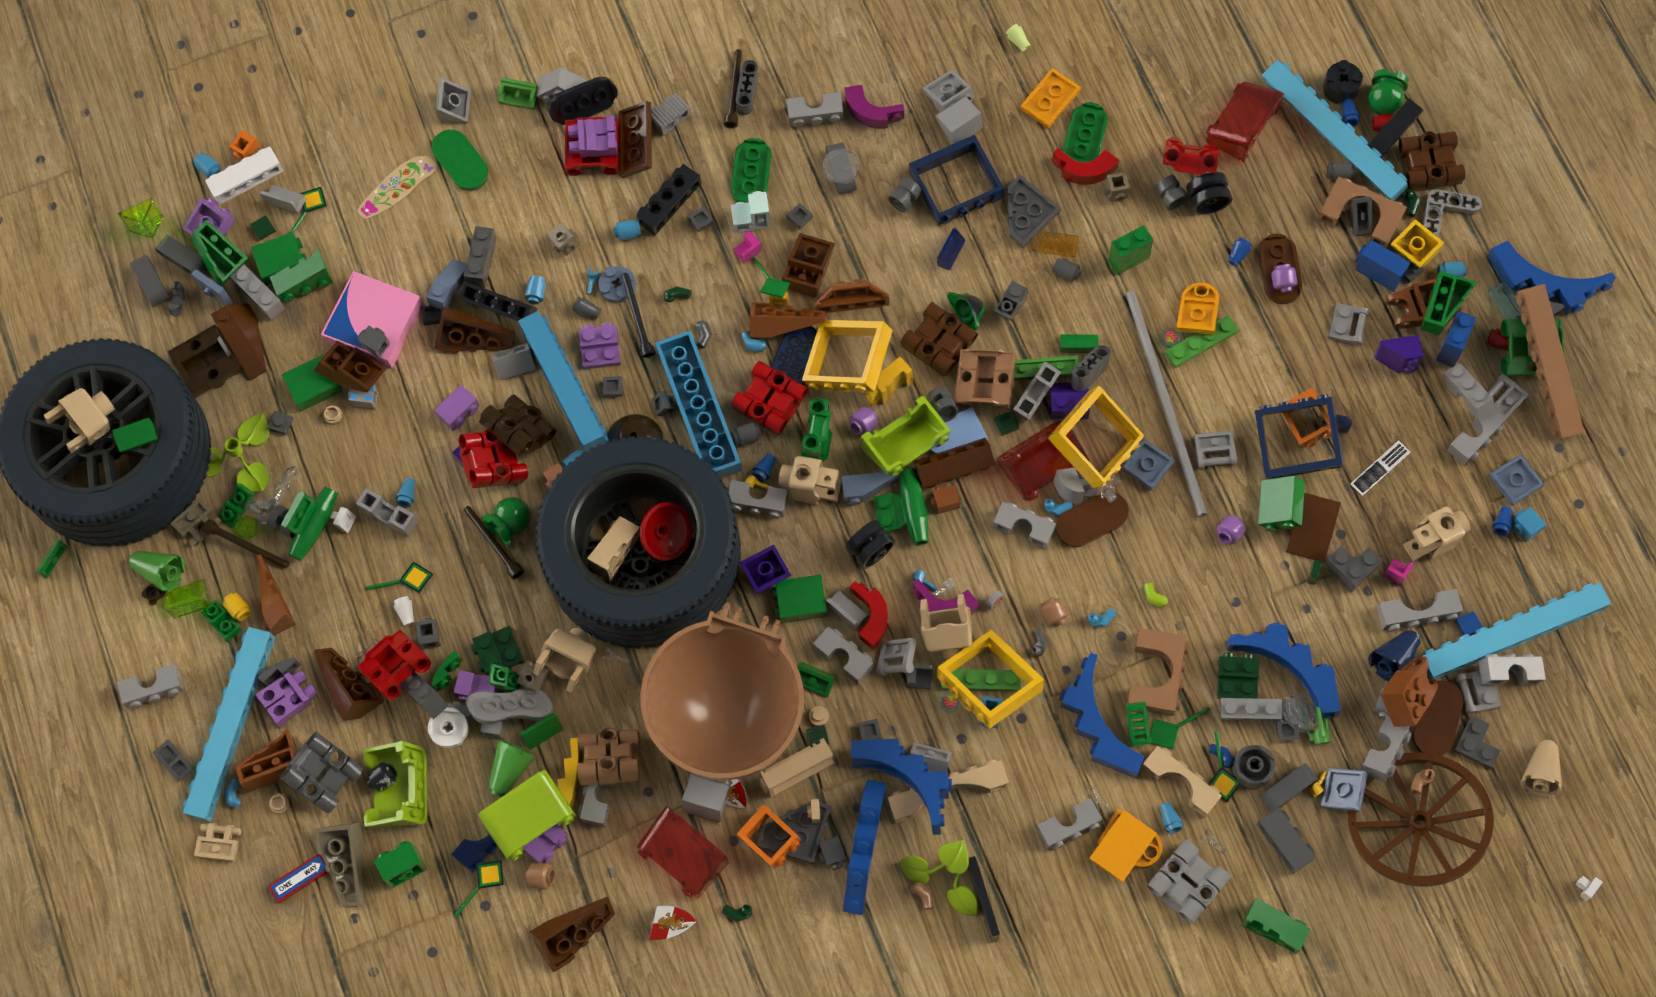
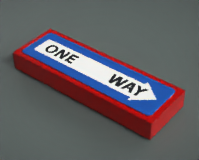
[268,854,328,904]

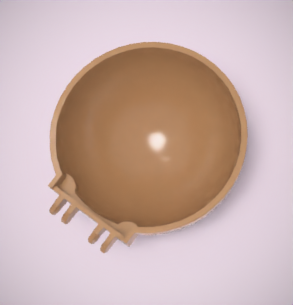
[640,603,804,780]

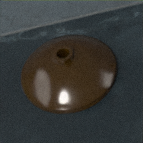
[607,414,663,442]

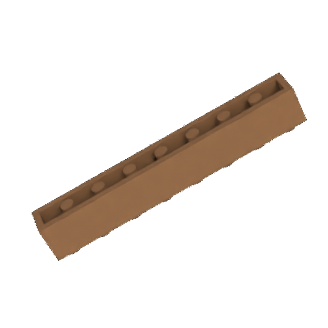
[1516,284,1585,439]

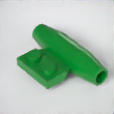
[873,468,929,546]
[281,486,338,561]

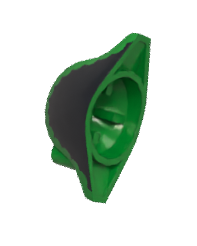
[947,292,985,331]

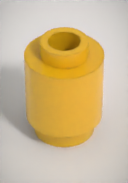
[223,593,251,622]

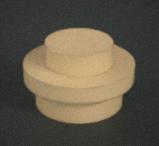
[323,406,343,424]
[809,706,829,726]
[269,793,289,814]

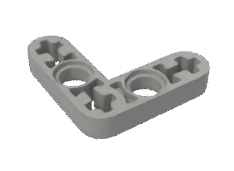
[1423,189,1482,237]

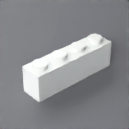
[205,146,284,205]

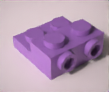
[183,198,236,235]
[579,323,621,369]

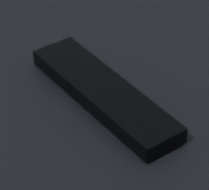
[1367,98,1424,159]

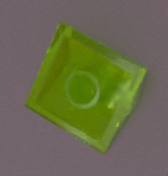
[118,198,164,239]
[165,579,210,619]

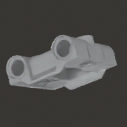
[1147,839,1231,924]

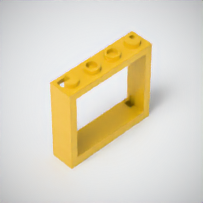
[802,320,893,393]
[1048,385,1144,489]
[937,629,1044,729]

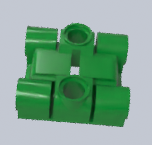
[1501,319,1564,375]
[801,398,833,463]

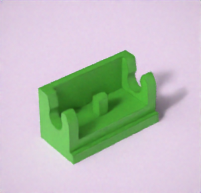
[498,77,538,110]

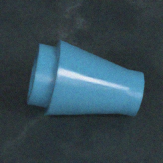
[395,478,416,508]
[1160,802,1183,834]

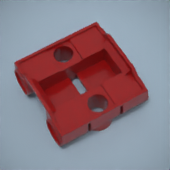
[564,117,619,176]
[1163,137,1220,175]
[731,360,808,436]
[458,429,528,488]
[357,629,431,700]

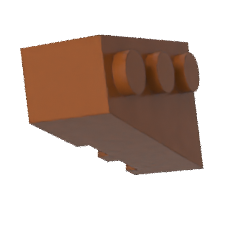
[236,729,298,793]

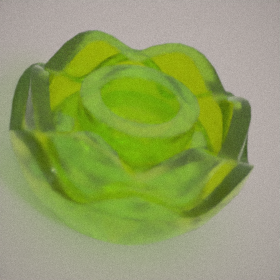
[235,516,259,539]

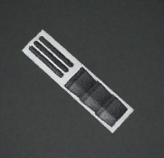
[1350,440,1411,496]

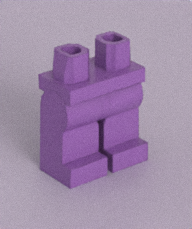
[568,115,618,158]
[256,670,318,728]

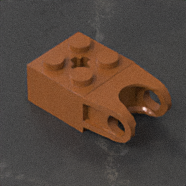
[1385,278,1462,329]
[1381,656,1438,727]

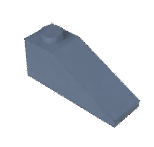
[426,259,467,311]
[842,472,899,505]

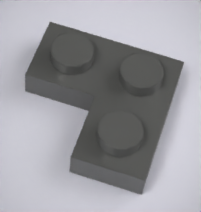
[1454,715,1500,769]

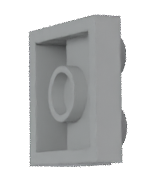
[923,70,975,112]

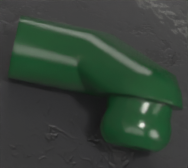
[1403,189,1420,217]
[721,904,752,922]

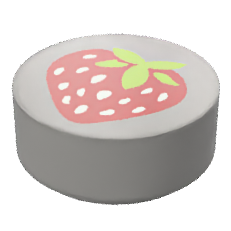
[986,591,1005,610]

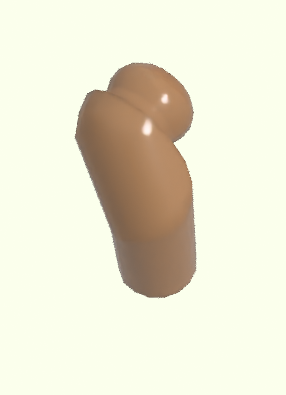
[1410,769,1435,795]
[910,882,933,909]

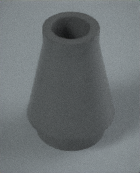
[572,297,601,319]

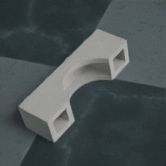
[1377,589,1463,632]

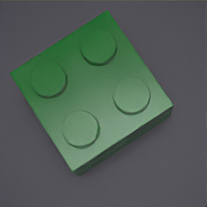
[374,841,428,889]

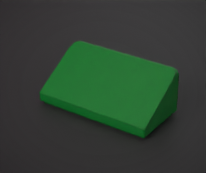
[1060,334,1099,353]
[112,418,158,453]
[35,539,67,579]
[797,662,837,697]
[520,713,563,749]

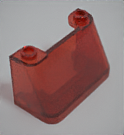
[1205,81,1285,163]
[996,421,1090,502]
[637,806,729,900]

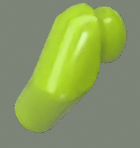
[1143,583,1168,607]

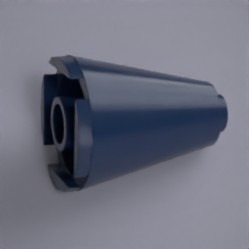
[1368,630,1421,682]

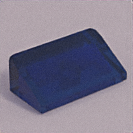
[937,228,965,270]

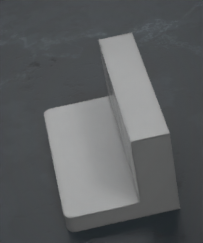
[260,185,306,214]
[492,343,535,380]
[825,590,868,631]
[910,743,952,772]

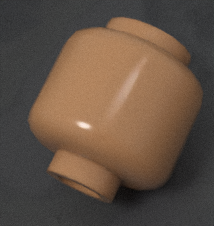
[1040,597,1069,627]
[524,862,556,889]

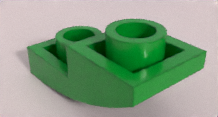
[218,483,255,527]
[201,600,242,643]
[431,650,462,691]
[488,664,520,692]

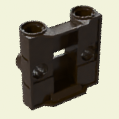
[167,324,244,398]
[479,394,557,456]

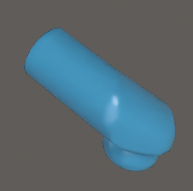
[741,331,767,352]
[1044,499,1073,516]
[1088,608,1117,627]
[224,778,241,808]

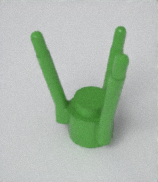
[1294,705,1331,746]

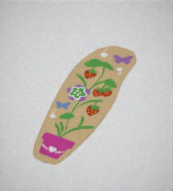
[357,156,436,219]

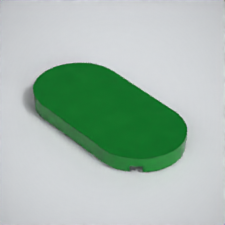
[1063,102,1108,162]
[432,129,489,191]
[731,138,772,203]

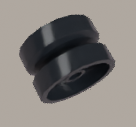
[1186,172,1233,214]
[845,520,895,569]

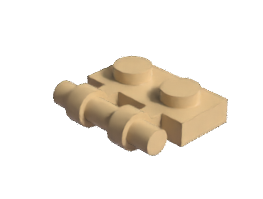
[194,823,242,862]

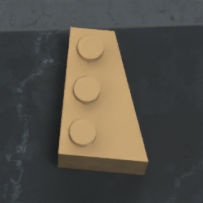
[587,516,640,581]

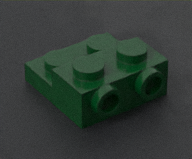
[471,626,524,676]
[1217,653,1259,699]

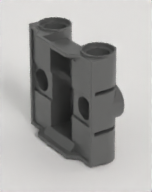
[279,732,363,814]

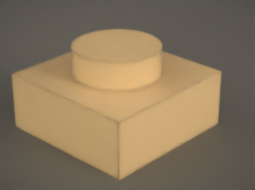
[807,799,821,823]

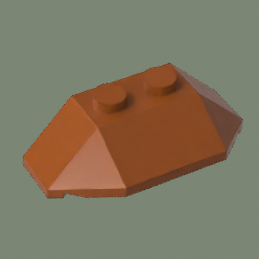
[814,279,889,313]

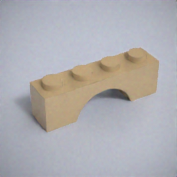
[1141,746,1222,818]

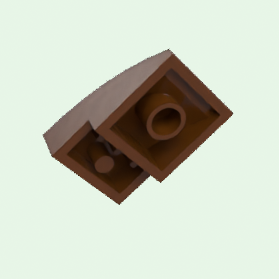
[782,233,835,298]
[314,340,387,393]
[1286,493,1341,563]

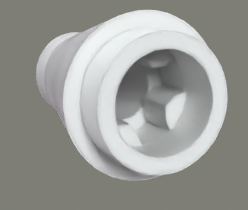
[393,596,415,626]

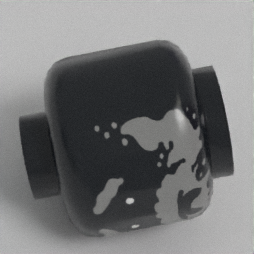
[367,762,398,792]

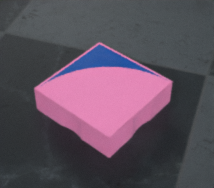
[321,271,424,368]

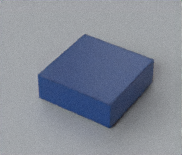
[1455,611,1483,635]

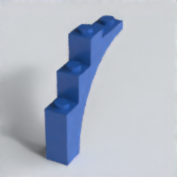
[1488,241,1616,315]
[1226,623,1341,718]
[1059,652,1144,778]
[851,739,952,835]
[843,780,887,915]

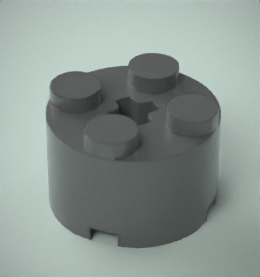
[1232,745,1275,790]

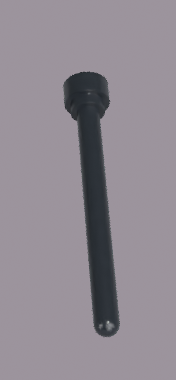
[622,273,656,358]

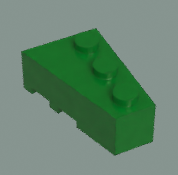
[191,220,248,287]
[270,249,333,303]
[1420,271,1477,335]
[1241,897,1310,954]

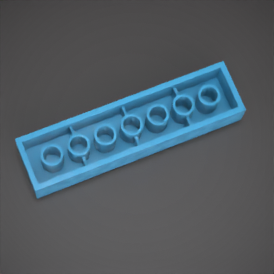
[518,311,609,452]
[655,330,742,478]

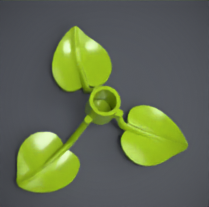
[206,413,270,492]
[899,840,978,915]

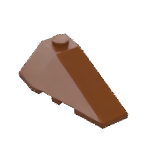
[750,302,826,339]
[257,554,296,635]

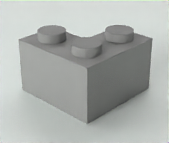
[536,67,588,103]

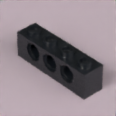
[636,163,702,236]
[458,281,538,321]

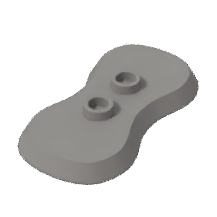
[466,688,553,724]

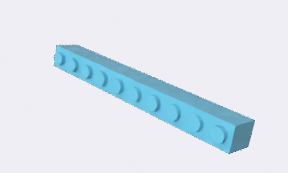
[1262,60,1408,201]
[1420,583,1611,680]
[183,627,275,823]

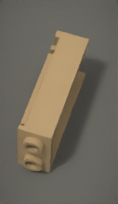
[759,738,834,798]

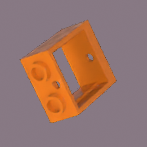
[1283,387,1332,448]
[737,804,801,869]

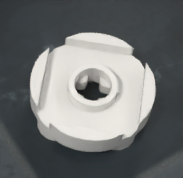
[428,708,469,748]

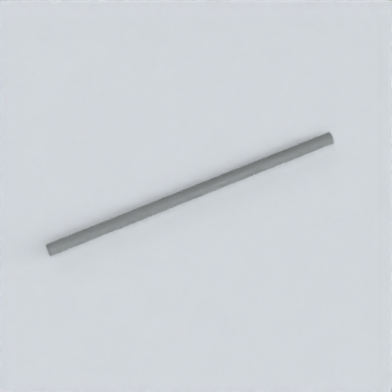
[1126,291,1207,517]

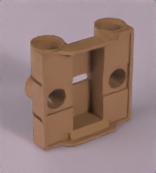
[955,349,1016,410]
[577,727,640,785]

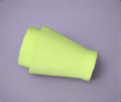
[1006,24,1031,52]

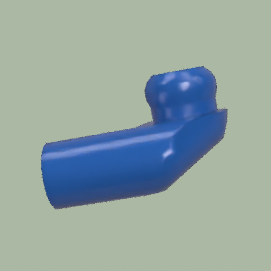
[1208,743,1234,768]

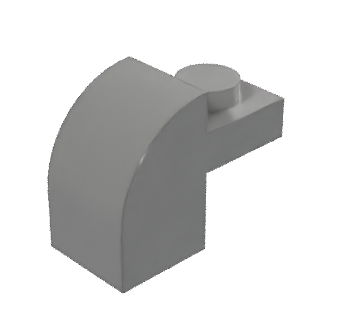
[1053,468,1099,503]

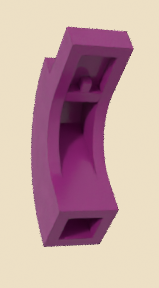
[844,85,904,129]
[912,579,980,615]

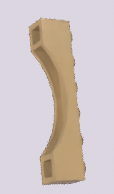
[887,760,1009,824]

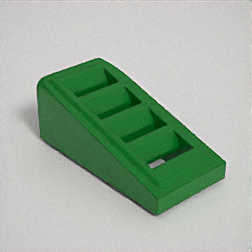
[1125,701,1151,746]

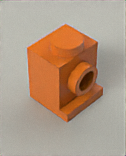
[229,130,261,161]

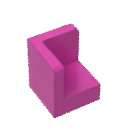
[734,230,762,264]
[1383,558,1414,586]

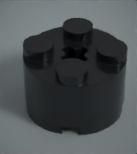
[1323,60,1363,104]

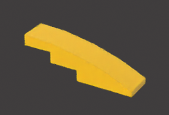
[557,737,581,808]

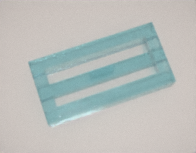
[1488,281,1522,319]

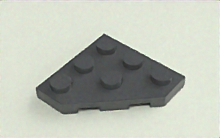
[1007,174,1061,248]
[756,801,831,864]

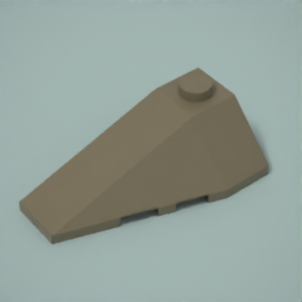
[314,822,364,907]

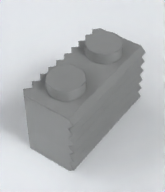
[651,93,691,136]

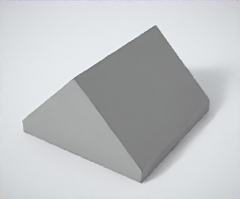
[436,77,471,123]
[935,97,983,145]
[682,774,730,822]

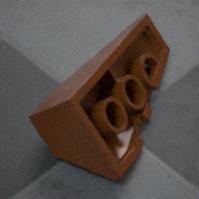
[211,303,267,381]
[434,307,515,353]
[314,647,384,721]
[530,897,615,972]

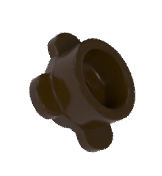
[142,584,165,605]

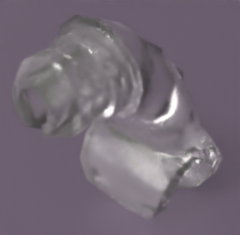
[1101,473,1122,502]

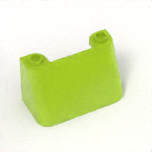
[860,395,950,476]
[363,741,427,829]
[478,770,576,861]

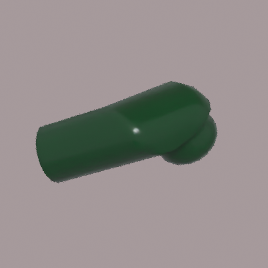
[664,286,692,302]

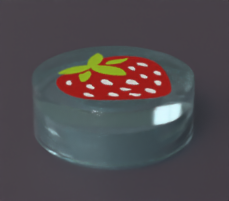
[1161,328,1180,348]
[940,692,960,713]

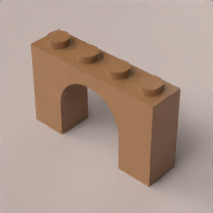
[1317,176,1407,249]
[1127,628,1189,716]

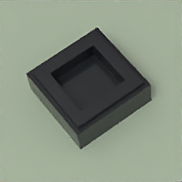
[421,306,441,326]

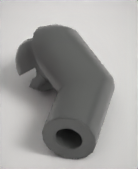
[695,320,712,348]
[1031,628,1048,657]

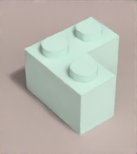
[731,191,771,233]

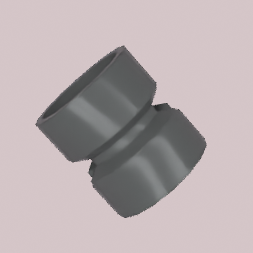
[1154,175,1188,210]
[888,178,923,213]
[927,386,958,422]
[267,504,294,538]

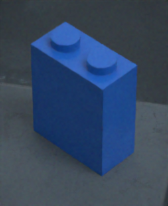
[1355,240,1410,292]
[1436,311,1476,367]

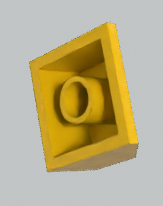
[1390,219,1444,269]

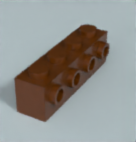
[913,438,995,488]

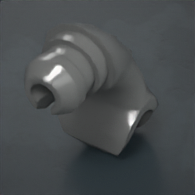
[167,281,185,315]

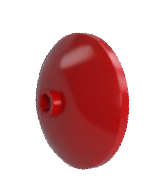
[640,502,693,561]

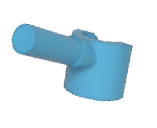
[587,267,599,294]
[913,570,938,591]

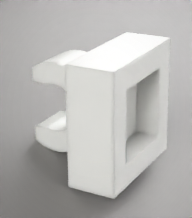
[330,507,357,533]
[1575,876,1603,901]

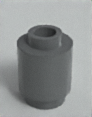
[1327,163,1354,181]
[1052,258,1082,282]
[732,422,761,445]

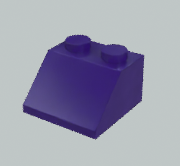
[1374,335,1424,374]
[1049,383,1090,420]
[740,545,791,594]

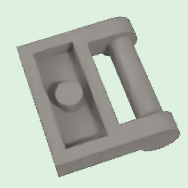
[1328,303,1370,346]
[1487,374,1529,422]
[1194,431,1237,469]
[877,638,917,676]
[1455,671,1501,715]

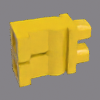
[865,357,913,406]

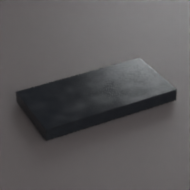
[968,856,1000,943]

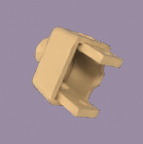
[44,388,115,454]
[778,456,842,505]
[1403,507,1470,561]
[920,594,972,659]
[533,628,596,693]

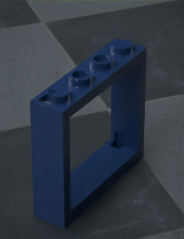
[909,135,1004,225]
[1255,395,1345,480]

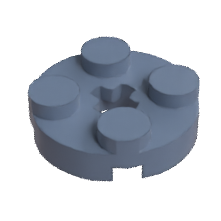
[598,266,636,303]

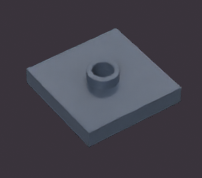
[191,269,233,306]
[1121,439,1175,491]
[1489,454,1545,506]
[1321,768,1368,812]

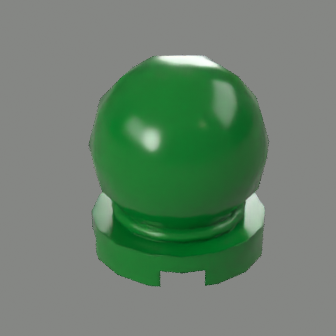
[1368,69,1409,115]
[481,497,531,546]

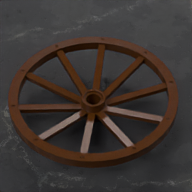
[1348,752,1494,887]

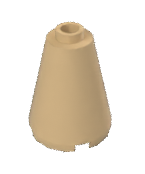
[1520,740,1562,798]

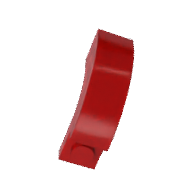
[1052,148,1119,185]
[850,581,888,651]

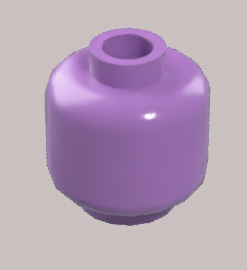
[1271,264,1297,293]
[850,407,878,435]
[1216,515,1245,544]

